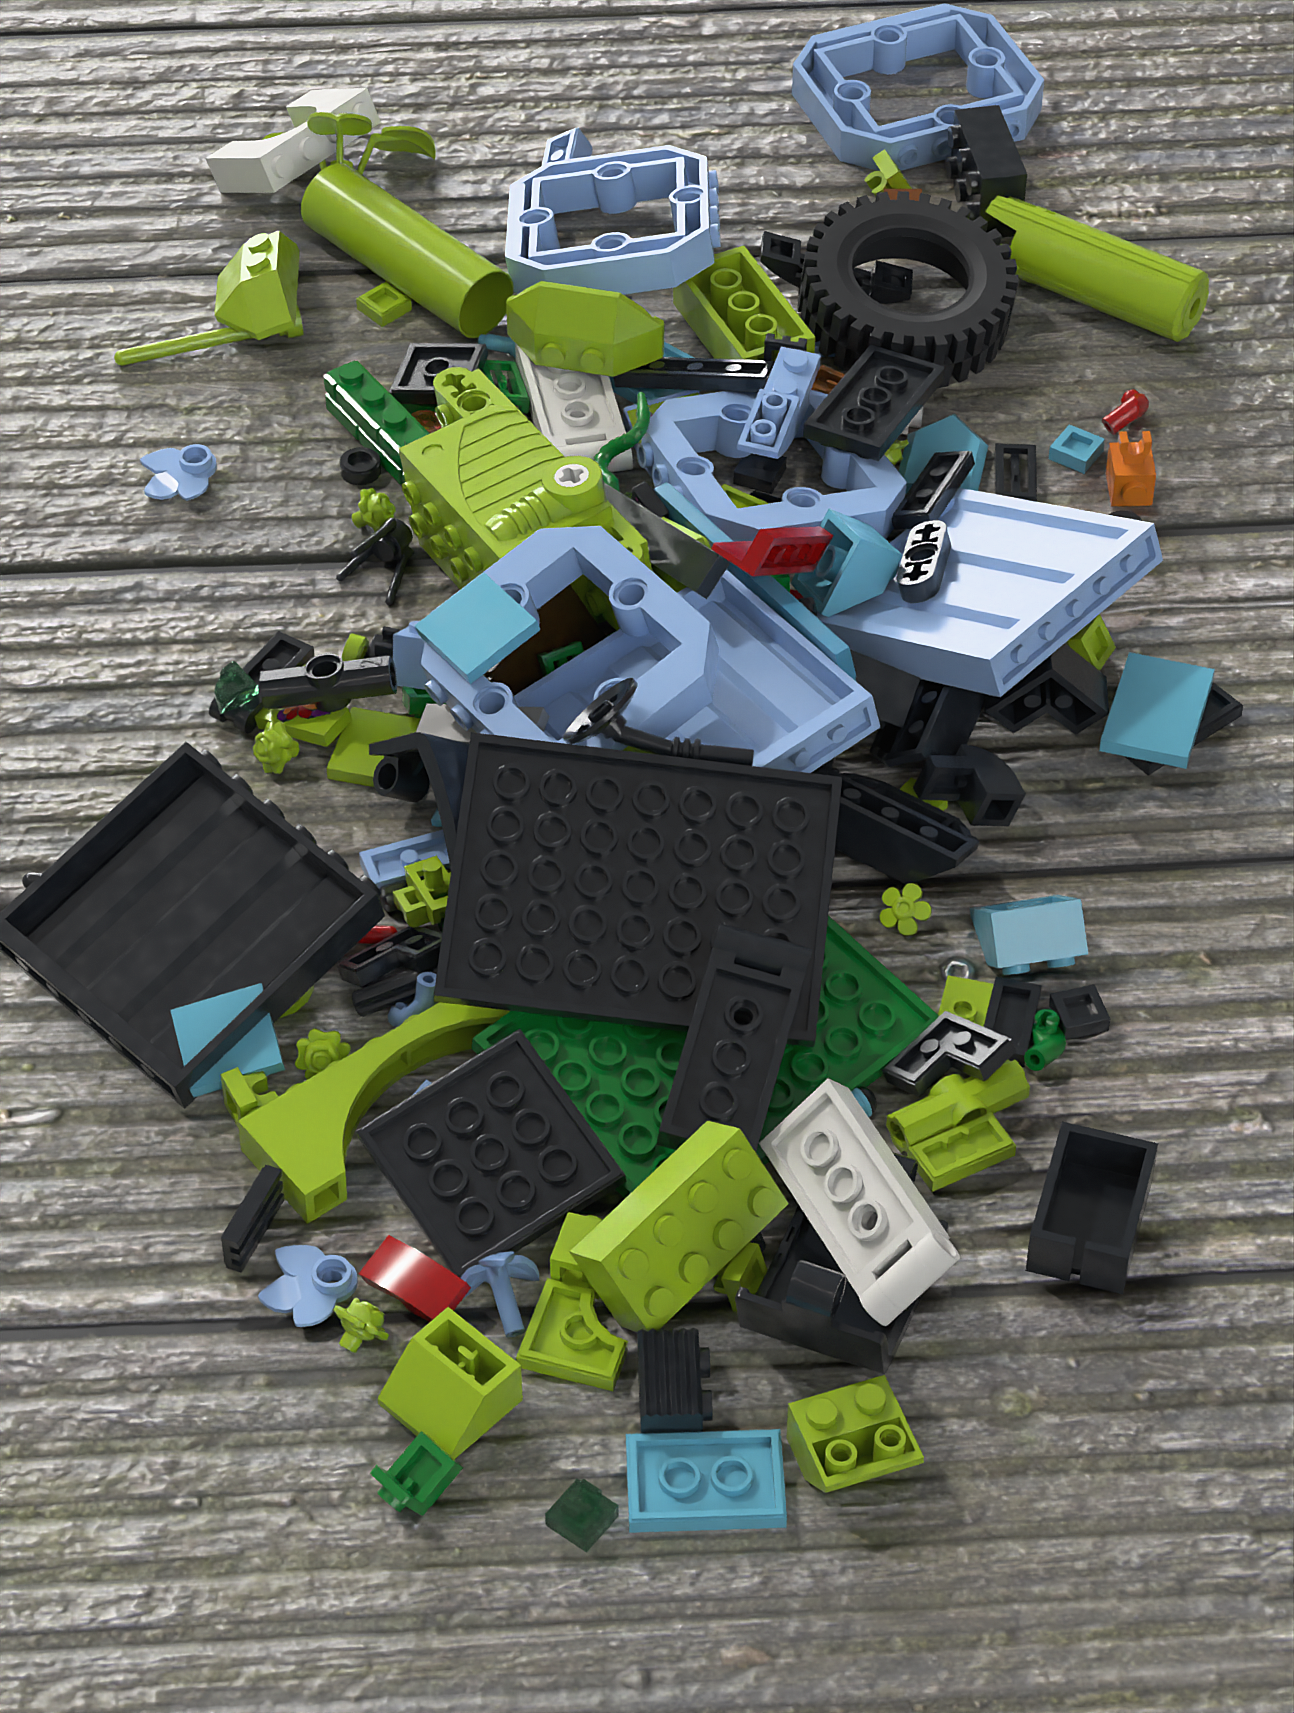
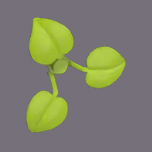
[262,112,436,175]

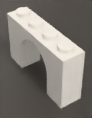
[205,88,381,193]

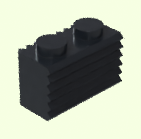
[637,1327,713,1434]

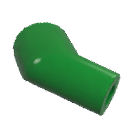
[1024,1009,1066,1071]

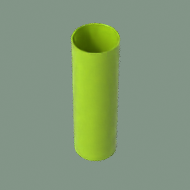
[301,163,514,338]

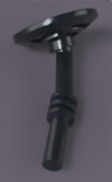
[563,678,754,766]

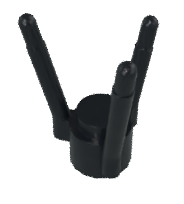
[336,518,414,605]

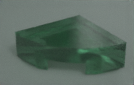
[214,661,259,714]

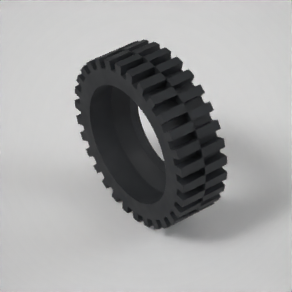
[798,191,1018,388]

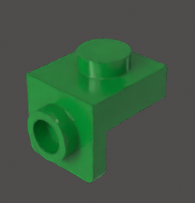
[370,1431,463,1516]

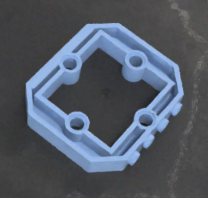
[792,3,1044,171]
[505,145,721,295]
[637,390,907,542]
[421,526,719,750]

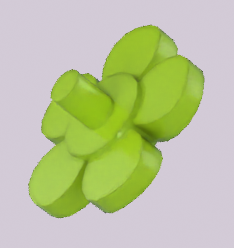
[879,883,932,936]

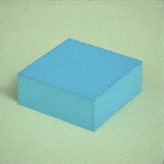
[1049,424,1105,474]

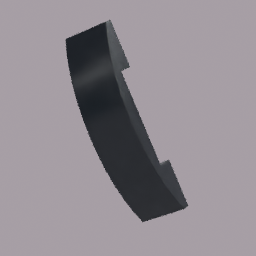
[760,231,913,304]

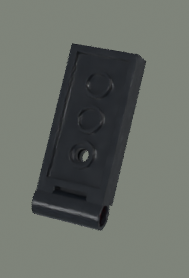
[656,923,813,1152]

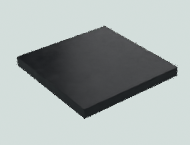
[356,1029,627,1278]

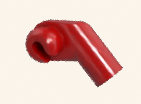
[1102,389,1149,435]

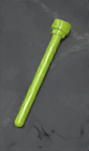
[114,304,304,366]

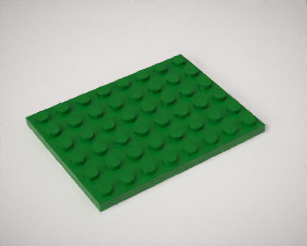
[471,915,939,1198]

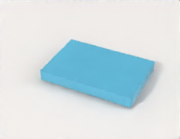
[1099,652,1215,769]
[626,1429,787,1533]

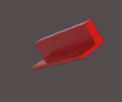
[711,526,834,576]

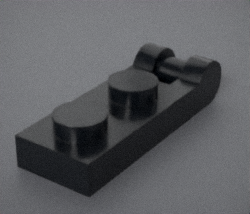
[209,631,315,734]

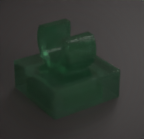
[545,1478,619,1553]

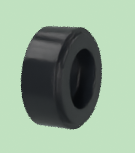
[340,447,381,485]

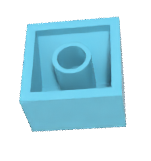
[790,508,903,617]
[970,895,1088,975]

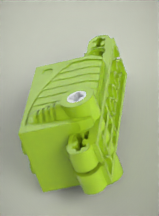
[398,367,652,631]

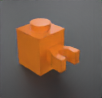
[1106,431,1156,507]

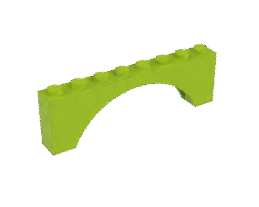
[238,1002,510,1224]

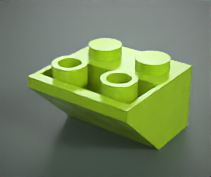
[377,1307,523,1459]
[786,1375,924,1493]

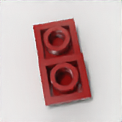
[358,1235,471,1322]

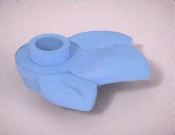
[140,444,217,501]
[258,1245,358,1327]

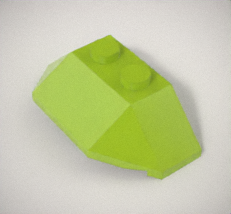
[214,231,300,340]
[506,281,664,377]

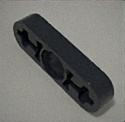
[896,520,951,603]

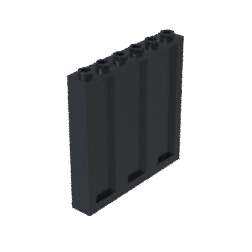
[0,742,385,1109]

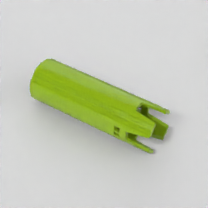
[985,196,1209,342]

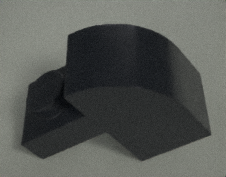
[913,744,1026,827]

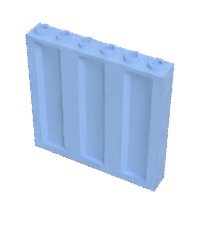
[817,488,1163,697]
[514,570,880,773]

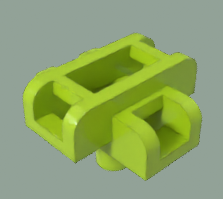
[393,855,451,928]

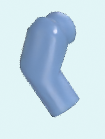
[388,972,438,1027]

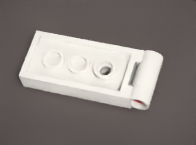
[515,343,633,472]
[759,1079,960,1326]

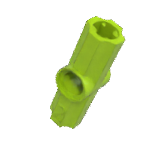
[886,1060,1030,1153]

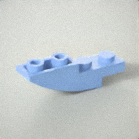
[737,346,821,459]

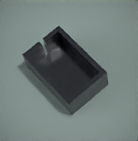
[945,105,1027,238]
[1025,1121,1159,1294]

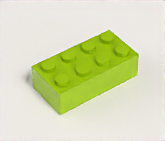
[673,246,815,361]
[569,1121,789,1332]

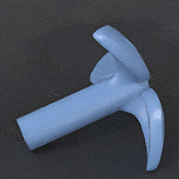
[461,1251,540,1337]

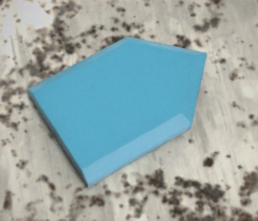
[898,414,988,494]

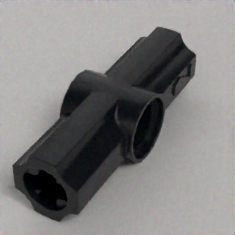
[259,653,397,712]

